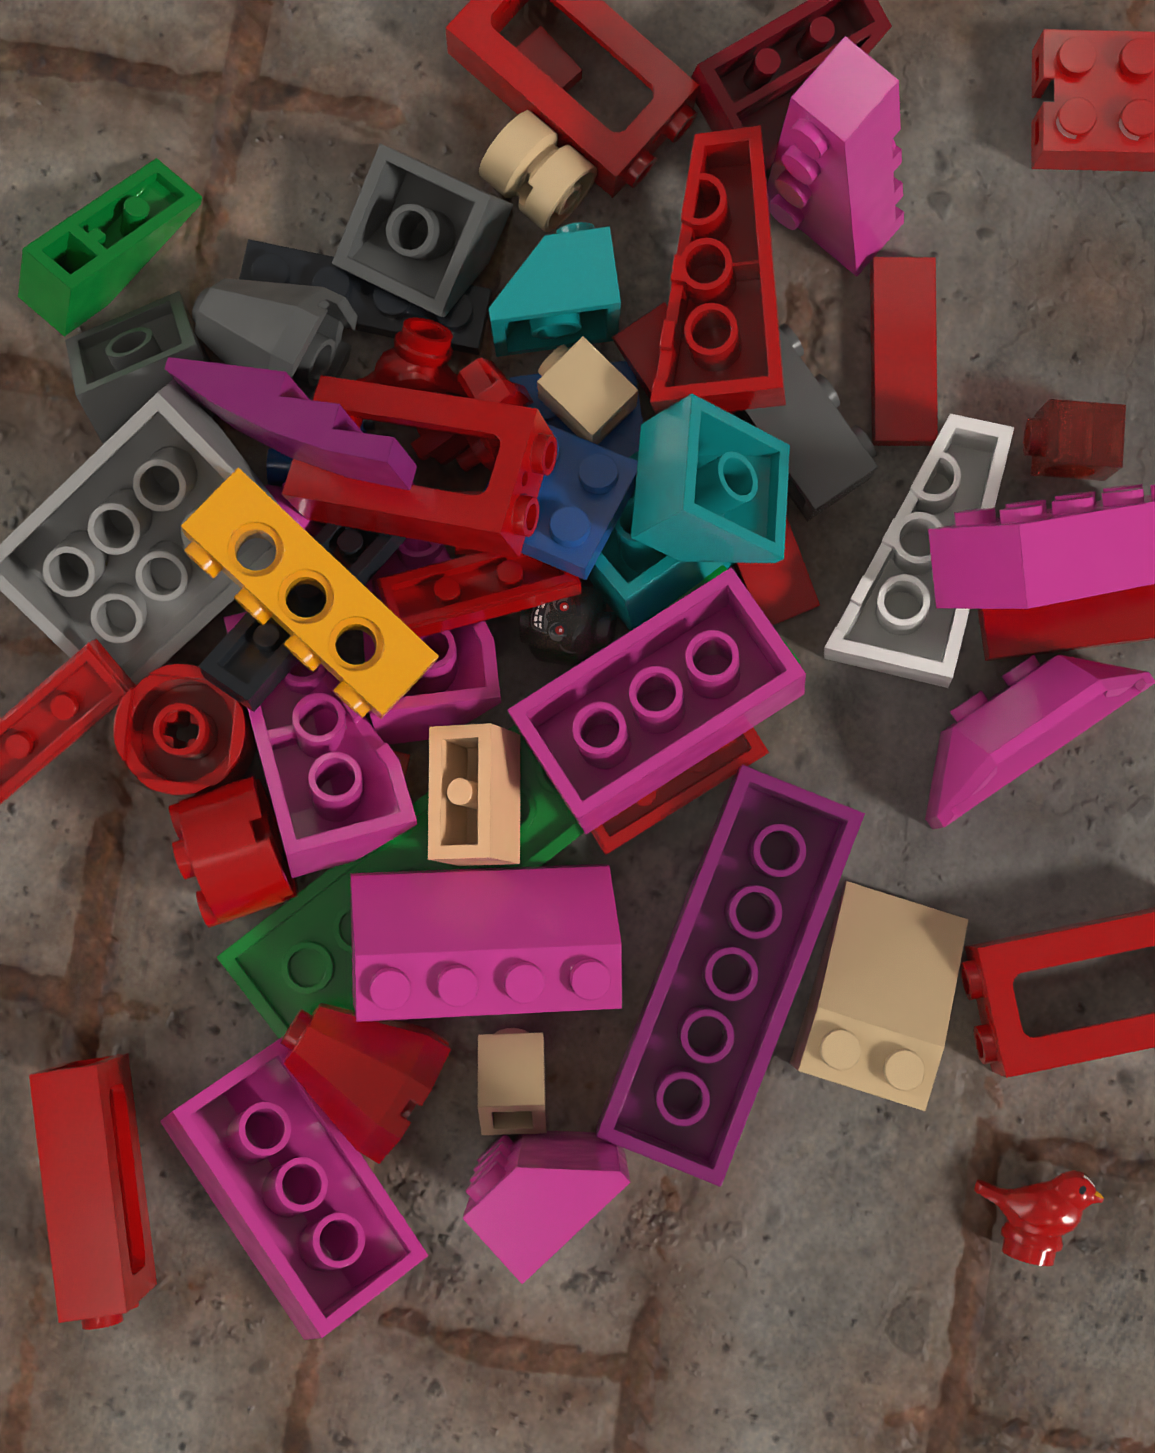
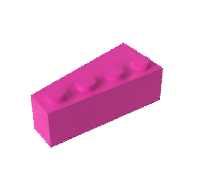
[767,36,904,277]

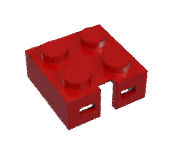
[1031,29,1155,172]

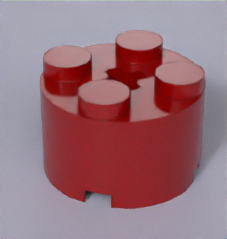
[113,664,257,798]
[168,776,298,928]

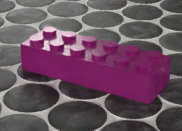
[596,765,865,1187]

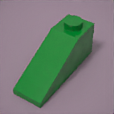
[18,158,202,337]

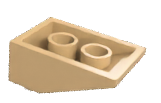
[790,881,968,1111]

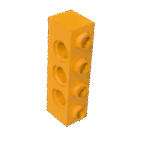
[181,467,439,719]

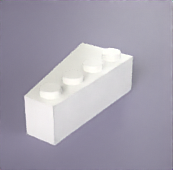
[824,414,1014,688]

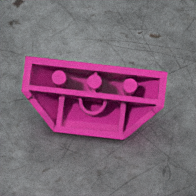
[925,655,1155,829]

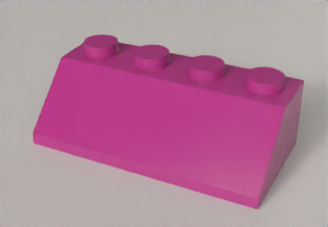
[350,864,622,1022]
[160,1037,429,1340]
[462,1130,631,1284]

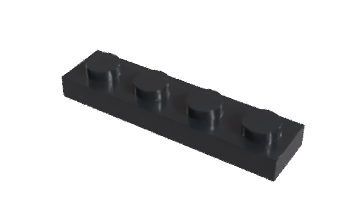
[239,239,492,356]
[198,523,406,712]

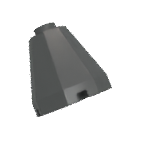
[192,278,358,400]

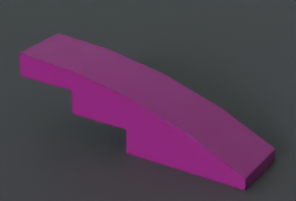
[164,357,417,490]

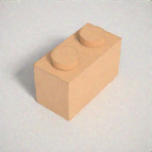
[428,723,520,866]

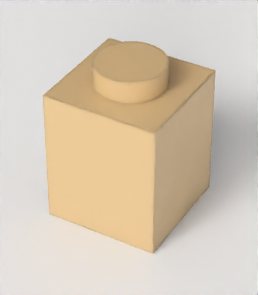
[537,336,638,444]
[478,1028,547,1135]

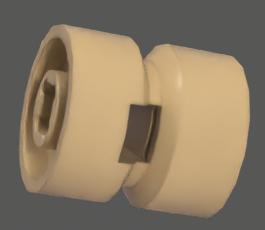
[479,110,597,232]

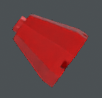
[280,1003,451,1164]

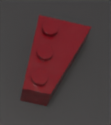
[691,0,892,173]

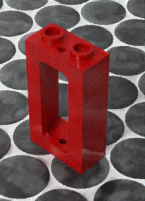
[445,0,699,198]
[282,375,557,558]
[960,907,1155,1078]
[29,1053,157,1330]

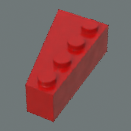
[650,126,786,415]

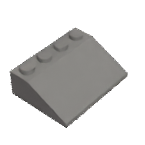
[0,379,279,685]

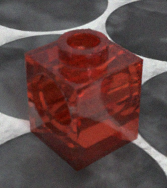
[1023,399,1126,481]

